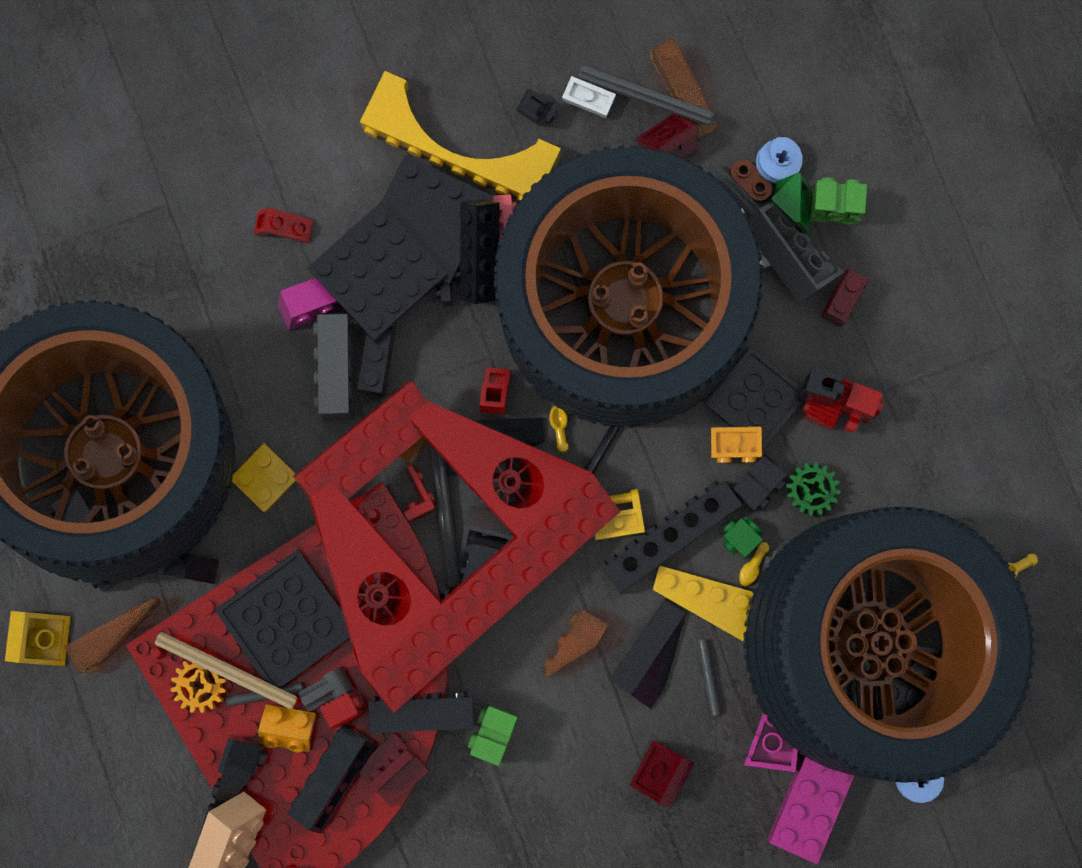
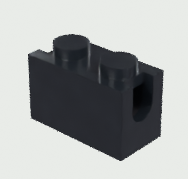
[800,366,845,407]

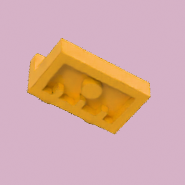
[711,427,762,463]

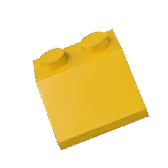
[5,611,71,666]

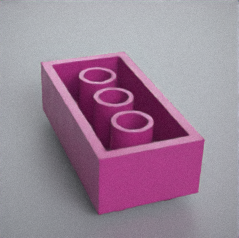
[767,755,854,864]

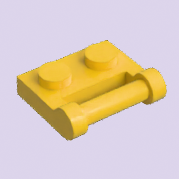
[595,489,645,541]

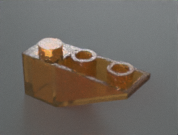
[543,609,608,677]

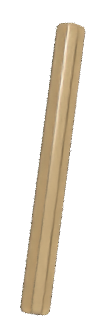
[155,632,297,709]

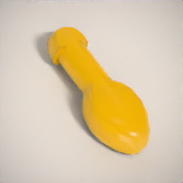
[549,406,569,453]
[739,542,769,586]
[1008,553,1038,578]

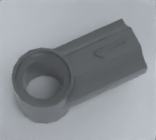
[298,666,354,712]

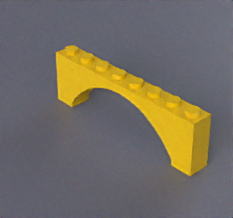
[360,71,561,202]

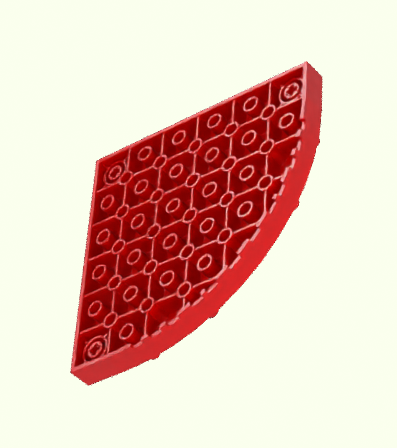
[126,482,449,868]

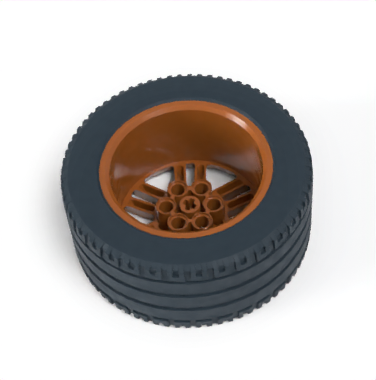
[743,507,1035,783]

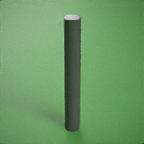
[698,639,721,716]
[226,682,304,707]

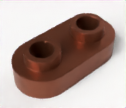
[730,159,772,203]

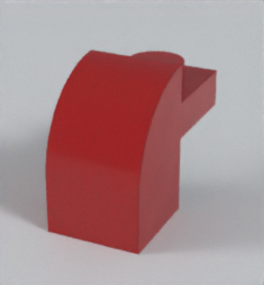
[480,367,511,415]

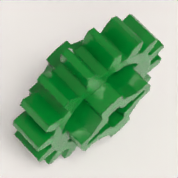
[785,462,841,517]

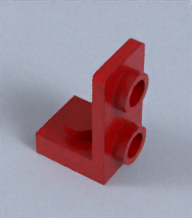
[254,207,313,243]
[403,465,436,523]

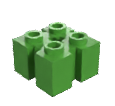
[809,178,867,225]
[468,705,519,766]

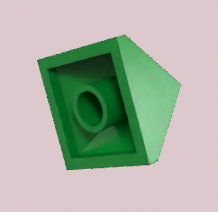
[771,173,809,234]

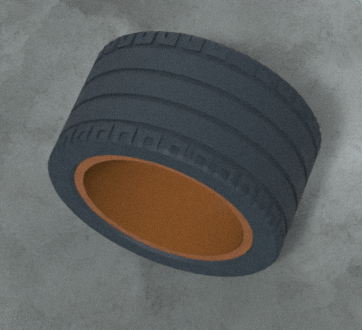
[494,145,763,427]
[0,300,235,584]

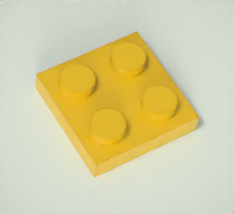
[232,443,296,513]

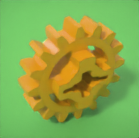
[171,661,228,713]

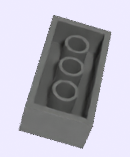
[313,314,355,421]

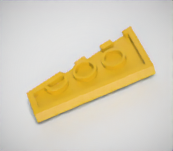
[653,565,753,641]

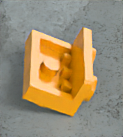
[258,704,316,752]

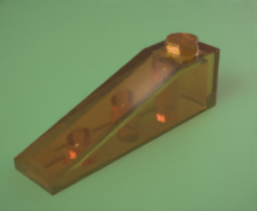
[650,37,718,139]
[64,597,161,675]

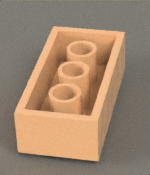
[189,792,266,868]

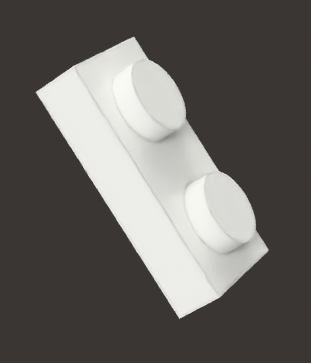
[562,76,616,119]

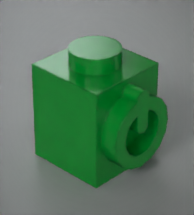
[722,516,763,559]

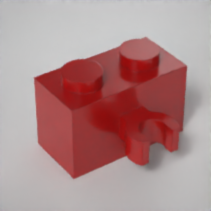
[840,382,884,433]

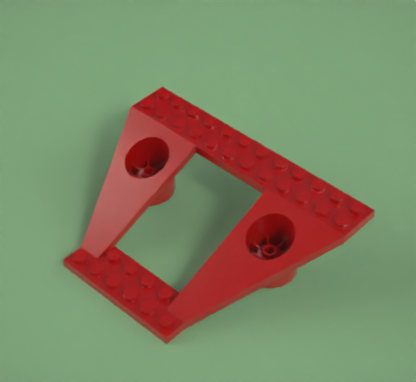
[293,381,621,713]

